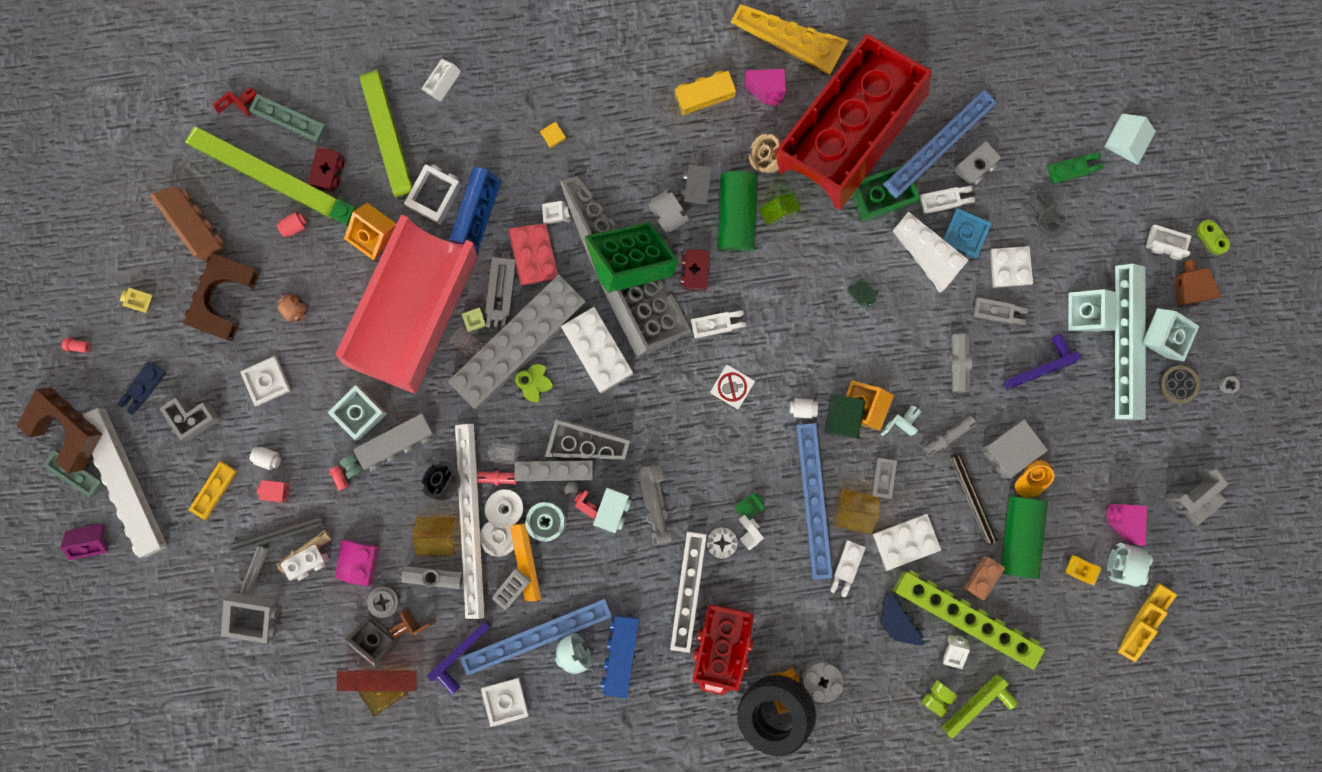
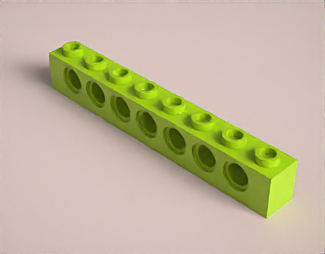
[892,570,1045,670]

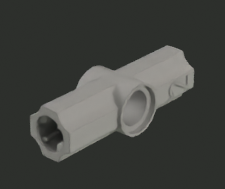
[949,334,972,393]
[401,566,463,589]

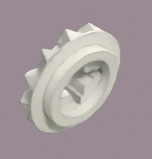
[707,527,738,559]

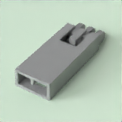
[485,257,516,329]

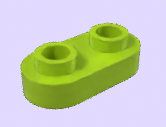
[1196,220,1230,255]

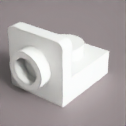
[542,201,572,224]
[943,635,970,669]

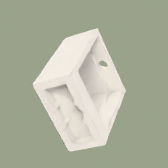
[404,164,462,225]

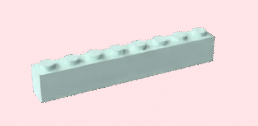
[1115,264,1146,420]

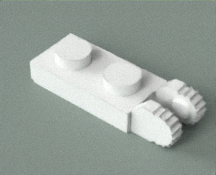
[919,186,975,215]
[691,311,746,339]
[830,540,866,597]

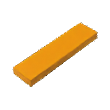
[510,523,541,601]

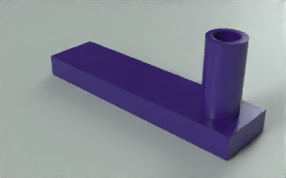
[1003,334,1082,391]
[427,620,492,695]

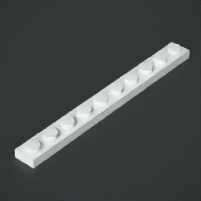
[455,424,484,619]

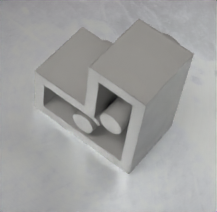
[159,397,221,441]

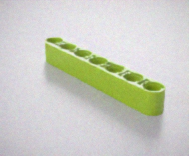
[359,69,413,197]

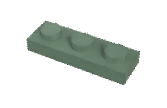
[43,450,103,498]

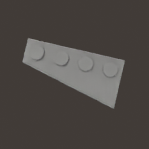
[545,418,632,460]

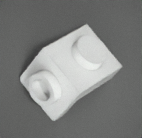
[739,515,764,550]

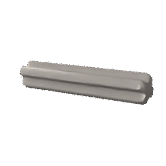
[239,545,268,596]

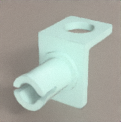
[880,405,921,436]

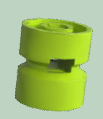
[921,680,958,718]

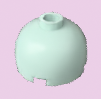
[556,633,592,674]

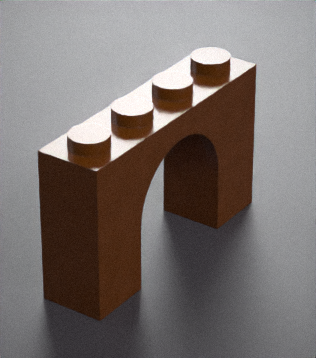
[183,253,261,342]
[17,387,102,473]

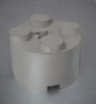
[648,188,689,233]
[801,659,843,703]

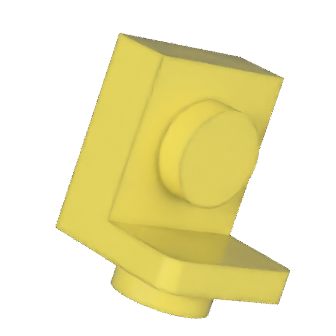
[120,288,152,313]

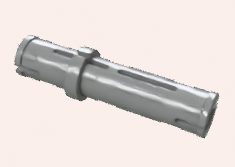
[922,415,977,457]

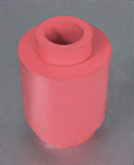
[277,212,307,237]

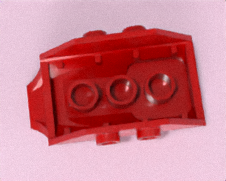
[692,604,754,695]

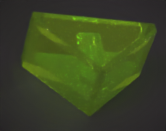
[759,193,801,226]

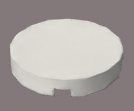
[480,521,514,557]

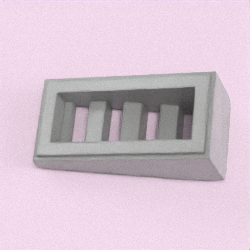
[492,568,531,610]

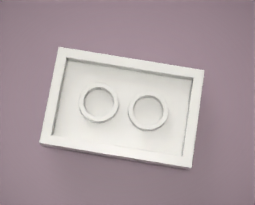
[872,514,941,571]

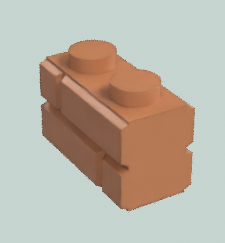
[963,556,1005,601]

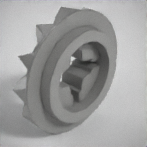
[367,587,398,618]

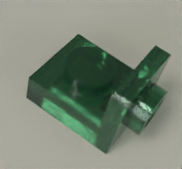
[847,278,879,308]

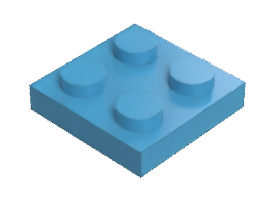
[943,208,992,259]

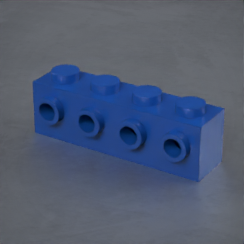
[601,614,639,699]

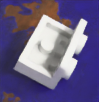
[1146,225,1191,260]
[281,545,330,581]

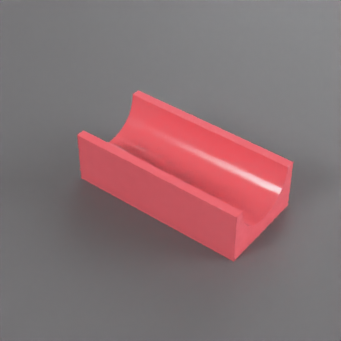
[335,215,478,394]

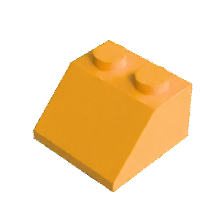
[344,203,396,260]
[846,381,894,431]

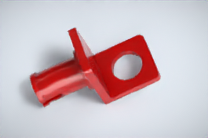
[213,87,257,117]

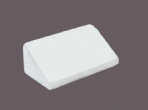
[421,59,461,101]

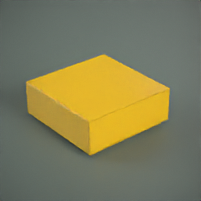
[540,122,566,149]

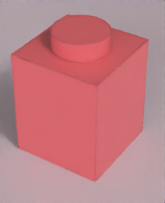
[257,480,290,502]

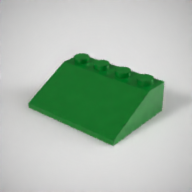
[584,222,678,293]

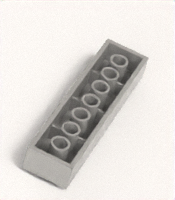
[448,275,587,410]

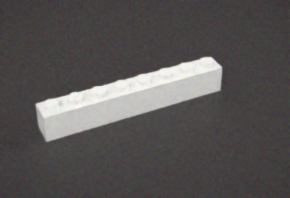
[83,408,168,558]

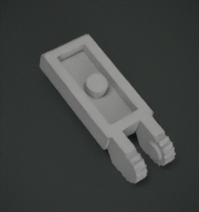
[972,298,1029,325]

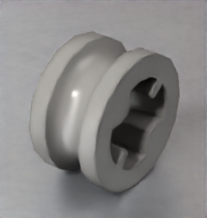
[1219,376,1240,393]

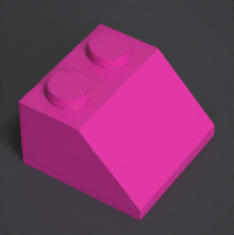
[744,69,786,106]
[1106,504,1147,546]
[334,539,380,586]

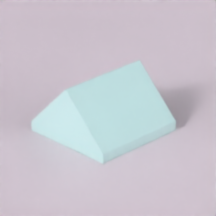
[1104,114,1156,165]

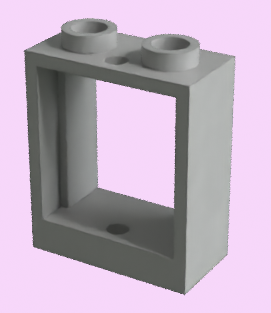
[221,592,279,644]

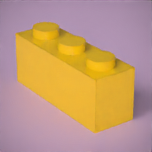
[675,70,736,115]

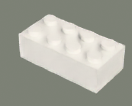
[561,307,634,394]

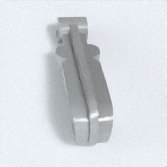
[639,464,671,545]

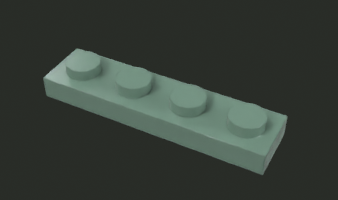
[249,94,326,143]

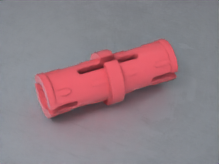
[477,470,517,485]

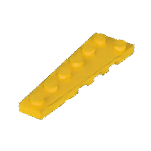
[731,4,848,75]

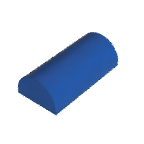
[449,167,502,252]

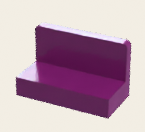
[60,524,108,560]

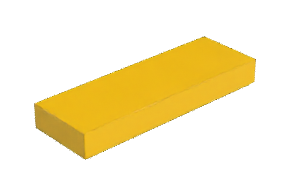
[188,461,238,520]

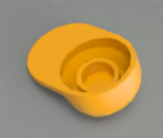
[1015,460,1055,498]

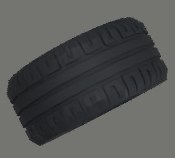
[737,675,816,757]

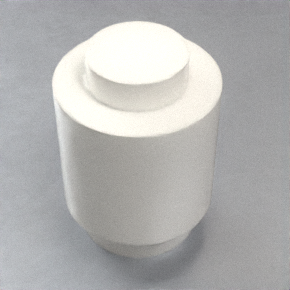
[789,398,818,418]
[250,447,281,471]

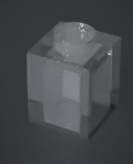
[488,443,518,465]

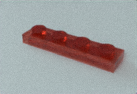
[337,670,417,691]

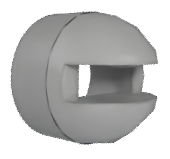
[564,481,580,496]

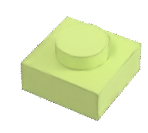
[462,307,486,332]

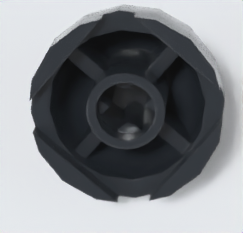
[422,461,461,501]

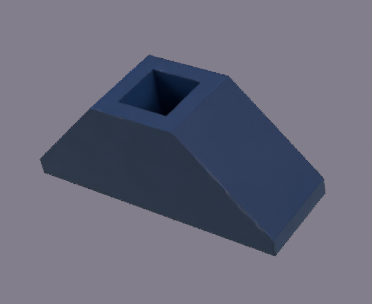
[880,593,925,646]

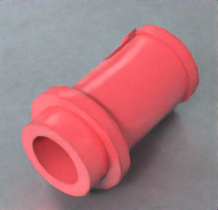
[62,337,90,353]
[329,465,350,491]

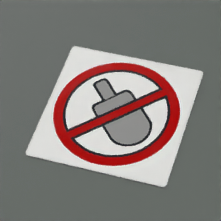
[710,365,755,409]

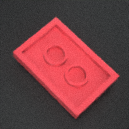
[508,223,558,286]

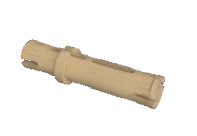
[276,530,332,574]

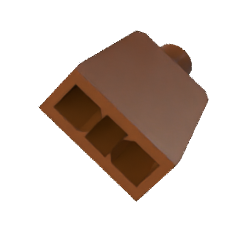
[1175,260,1221,307]

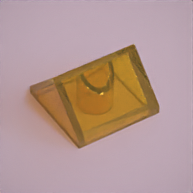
[833,488,880,535]
[412,516,455,556]

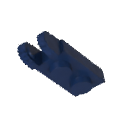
[118,361,166,415]

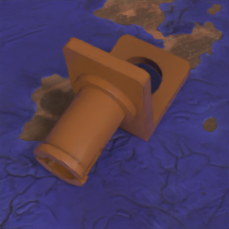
[390,609,436,638]

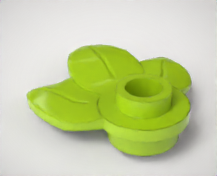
[515,364,553,403]

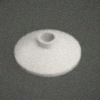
[485,490,523,528]

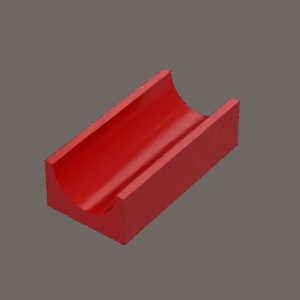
[776,34,932,210]

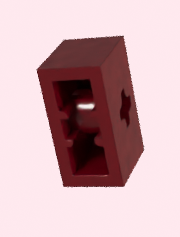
[308,147,345,193]
[681,250,709,291]

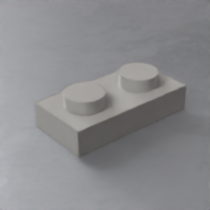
[871,458,897,499]
[1185,492,1227,526]

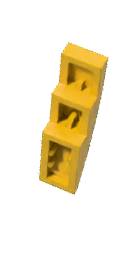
[1118,582,1177,662]

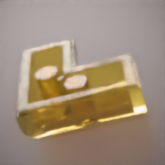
[353,672,408,717]

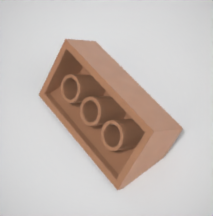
[150,186,227,262]

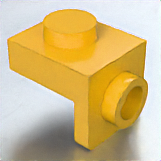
[1065,555,1101,585]

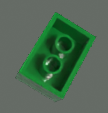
[852,164,920,223]

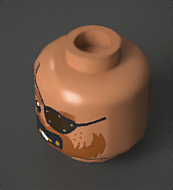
[277,293,307,322]

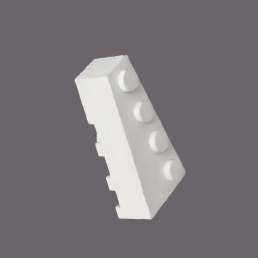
[893,212,968,293]

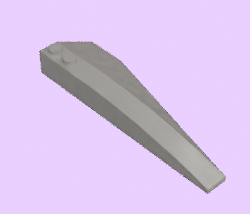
[560,176,692,358]

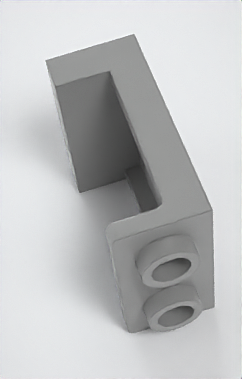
[983,419,1048,478]
[1164,469,1228,514]

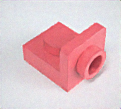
[574,490,598,519]

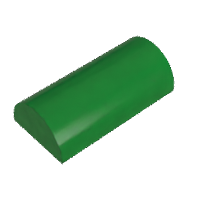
[717,171,758,252]
[1001,496,1048,579]

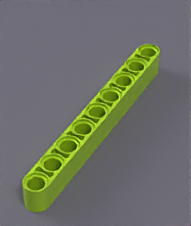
[185,126,337,219]

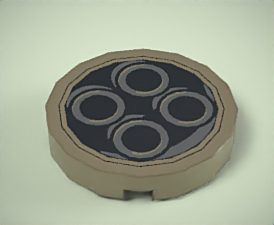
[1159,365,1200,404]

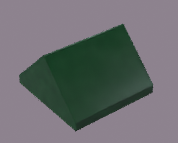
[824,395,866,439]

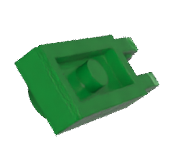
[1047,153,1104,184]

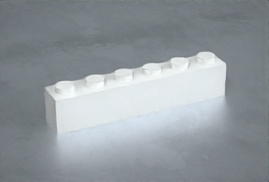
[670,531,707,653]

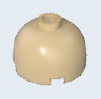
[749,134,783,173]

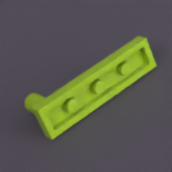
[940,674,1018,739]

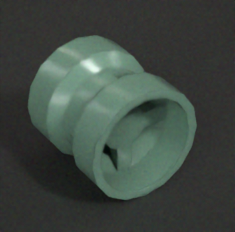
[340,454,366,479]

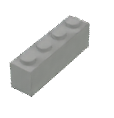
[353,413,436,472]
[515,461,594,481]

